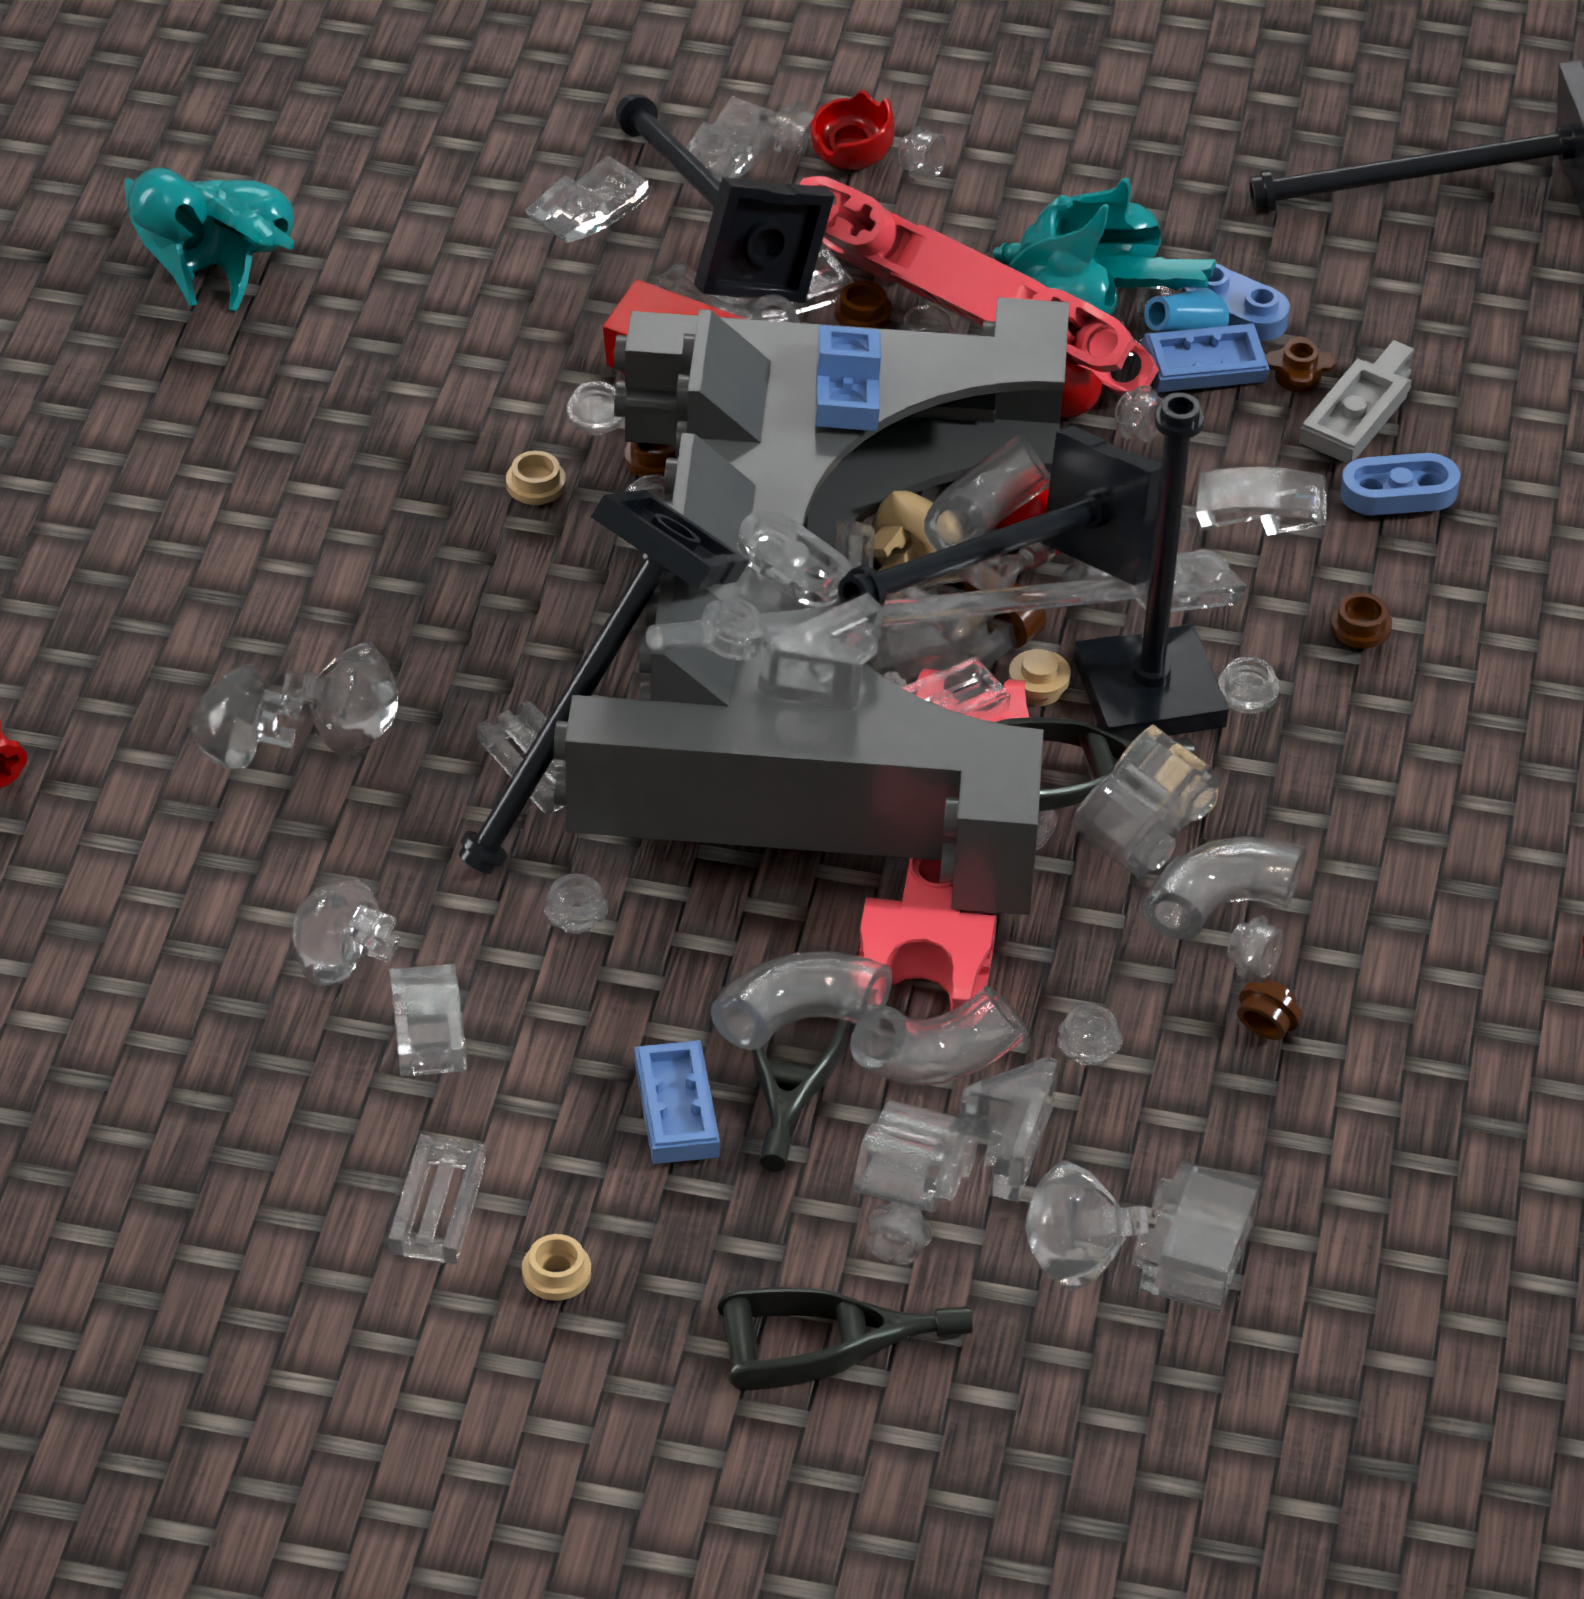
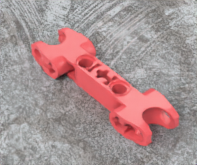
[800,176,1159,397]
[858,668,1029,1023]

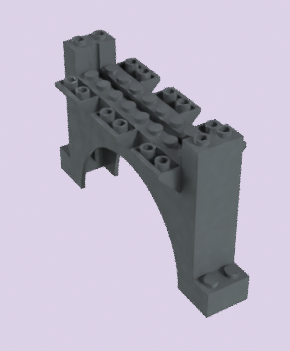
[554,297,1069,915]

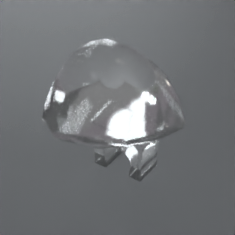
[281,641,398,758]
[190,664,304,770]
[292,879,400,987]
[1025,1160,1149,1292]

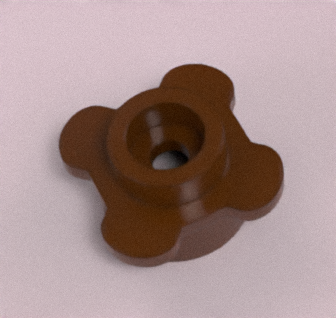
[1266,336,1335,392]

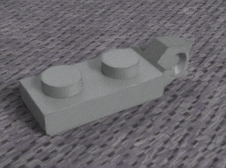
[1299,340,1414,464]

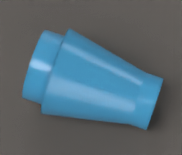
[1144,288,1229,332]

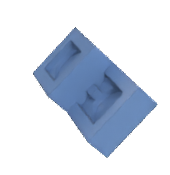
[815,325,881,431]

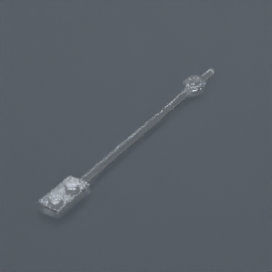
[646,549,1247,660]

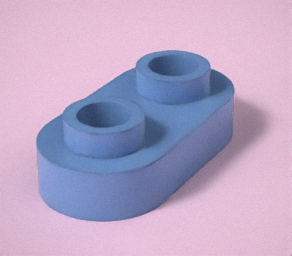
[1182,264,1290,341]
[1340,453,1460,516]

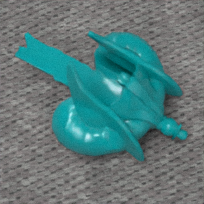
[124,167,295,312]
[992,177,1216,315]

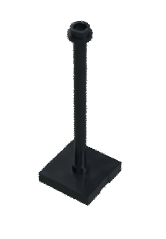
[1249,60,1584,220]
[616,94,835,303]
[1074,393,1229,741]
[838,425,1161,615]
[459,490,750,874]

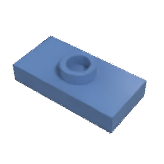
[1141,323,1270,393]
[634,1040,720,1164]

